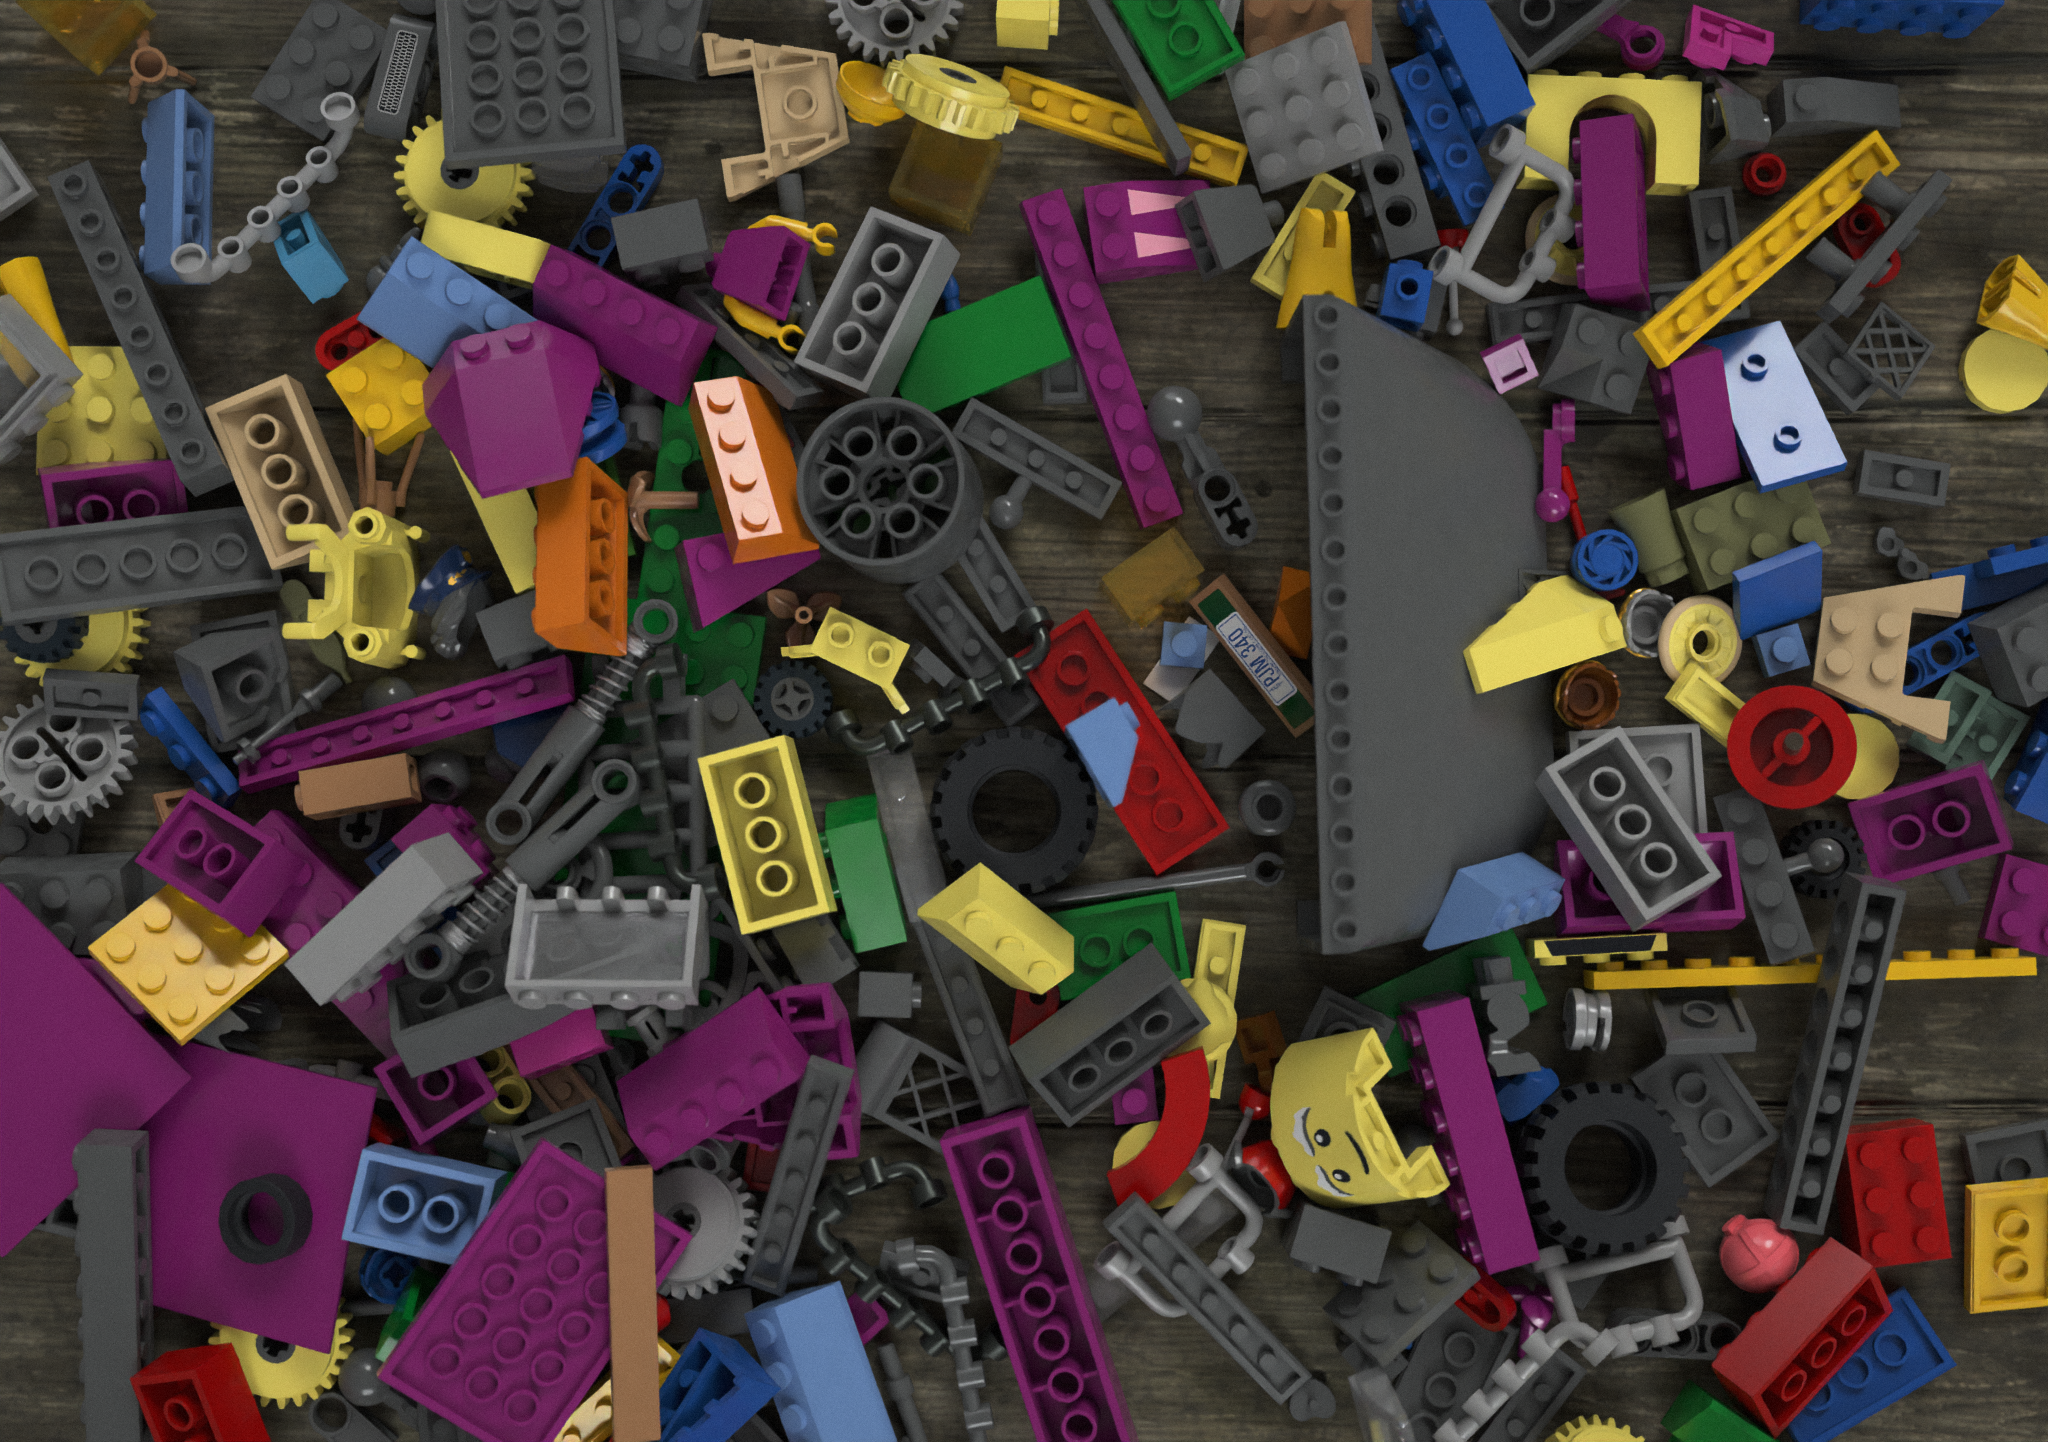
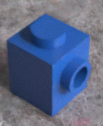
[1376,260,1434,332]

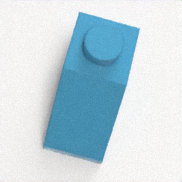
[273,209,349,304]

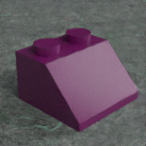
[373,1053,499,1146]

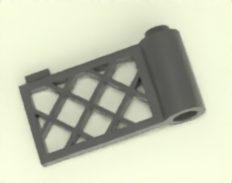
[855,1017,1031,1155]

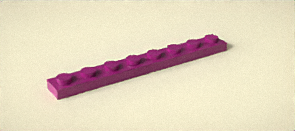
[1019,188,1183,530]
[238,655,576,794]

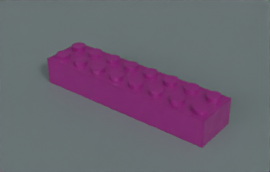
[939,1105,1139,1442]

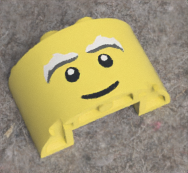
[1270,1027,1450,1209]

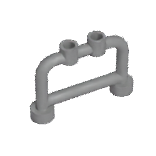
[1428,124,1576,304]
[1094,1143,1263,1318]
[1531,1215,1704,1359]

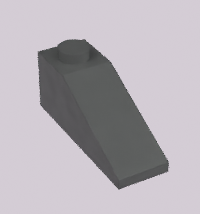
[1767,77,1901,138]

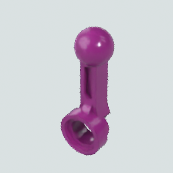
[1595,14,1665,71]
[1535,399,1575,522]

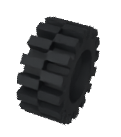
[1780,820,1867,899]

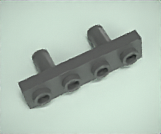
[1805,169,1953,324]

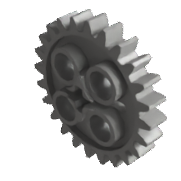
[825,0,964,68]
[0,694,139,825]

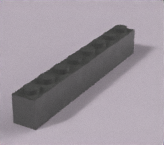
[72,1128,155,1442]

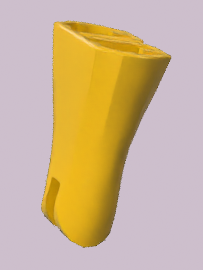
[1276,208,1357,330]
[1976,254,2048,350]
[0,256,74,389]

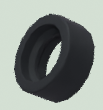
[218,1173,313,1265]

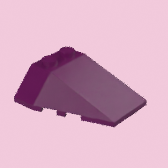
[422,320,602,499]
[662,982,862,1160]

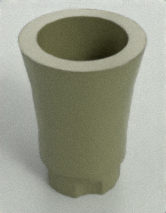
[1607,488,1690,588]

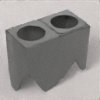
[1155,669,1266,780]
[193,990,283,1054]

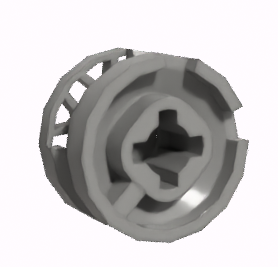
[1562,988,1612,1052]

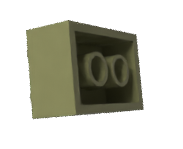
[1670,480,1831,596]

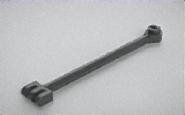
[1022,851,1285,909]

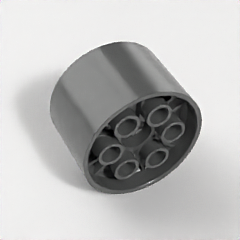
[796,397,984,584]

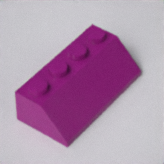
[1572,113,1650,312]
[533,245,718,407]
[1553,831,1746,938]
[616,987,810,1171]

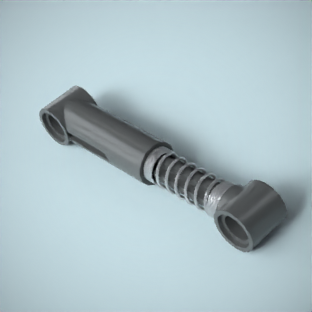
[486,599,678,845]
[404,759,644,984]

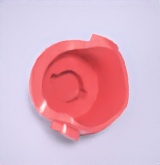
[1719,1214,1799,1293]

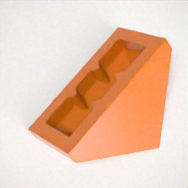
[1269,566,1312,660]

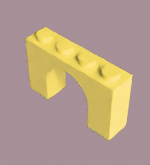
[1516,69,1702,196]

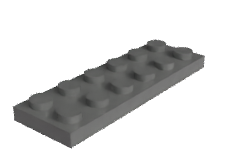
[0,506,283,627]

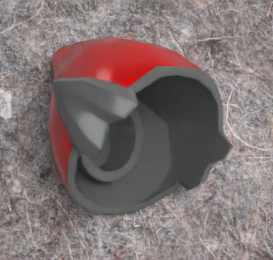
[1227,1139,1298,1219]

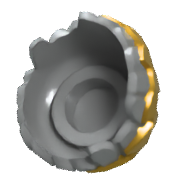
[1618,588,1675,658]

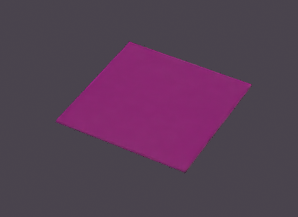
[0,882,194,1258]
[138,1031,377,1354]

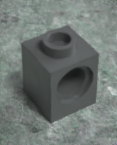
[858,970,922,1018]

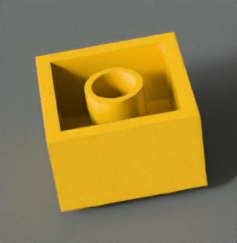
[326,337,433,456]

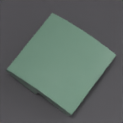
[1906,671,2031,781]

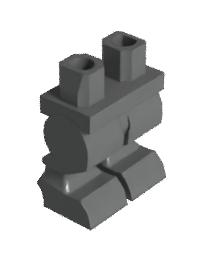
[1465,955,1542,1077]

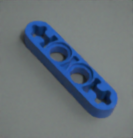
[567,144,664,269]
[1844,612,1987,714]

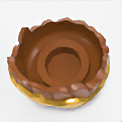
[1553,660,1621,730]

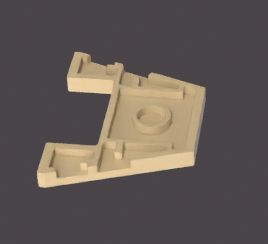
[702,32,850,202]
[1811,575,1965,744]

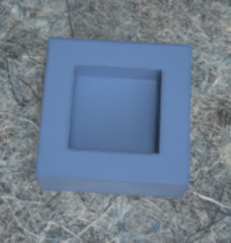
[1159,621,1207,670]
[1751,623,1811,678]

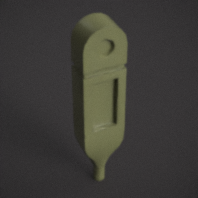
[280,579,353,685]

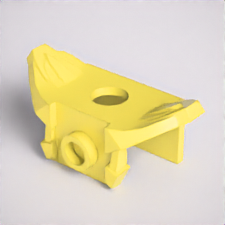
[781,607,910,715]

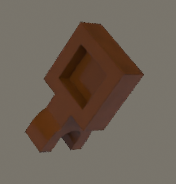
[1235,1010,1287,1093]

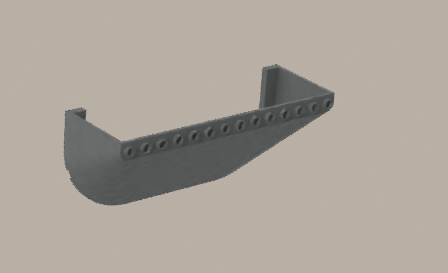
[1279,294,1554,954]

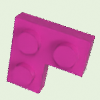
[1682,4,1774,71]

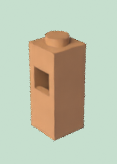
[294,753,422,821]

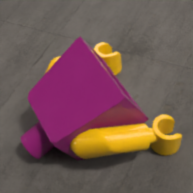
[705,215,838,355]

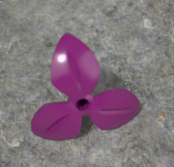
[1503,1284,1554,1358]

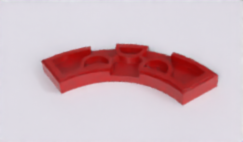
[1107,1046,1210,1206]

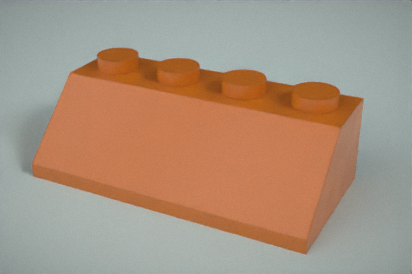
[689,376,820,564]
[531,457,628,656]

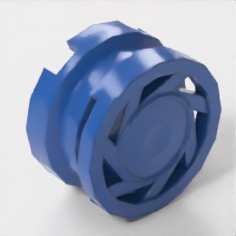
[1570,529,1638,592]
[358,1246,423,1305]

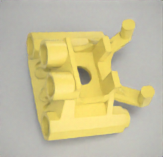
[282,507,430,670]

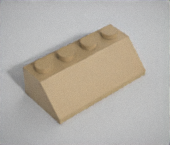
[205,374,355,570]

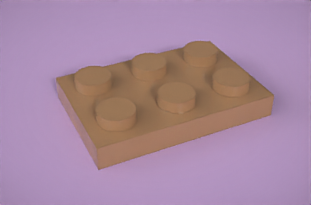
[1244,0,1372,66]

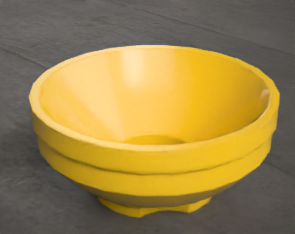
[835,61,906,126]

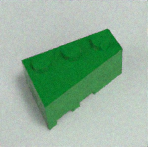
[818,793,907,953]

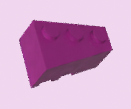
[1646,342,1742,490]
[674,533,821,633]

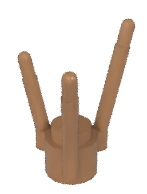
[128,30,197,104]
[352,418,425,517]

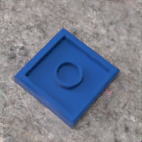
[1732,541,1822,640]

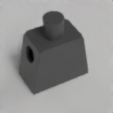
[1174,184,1284,282]

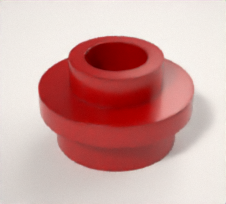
[1742,152,1787,197]

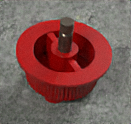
[1727,685,1857,809]

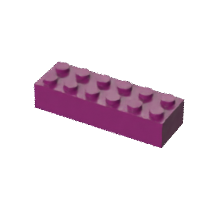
[254,810,436,1059]
[1396,989,1541,1275]

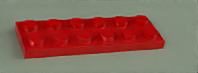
[1014,608,1230,875]

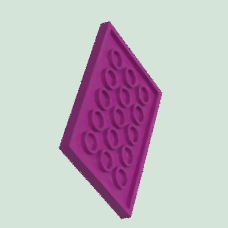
[377,1136,693,1442]

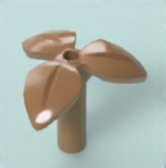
[627,471,700,543]
[766,587,842,659]

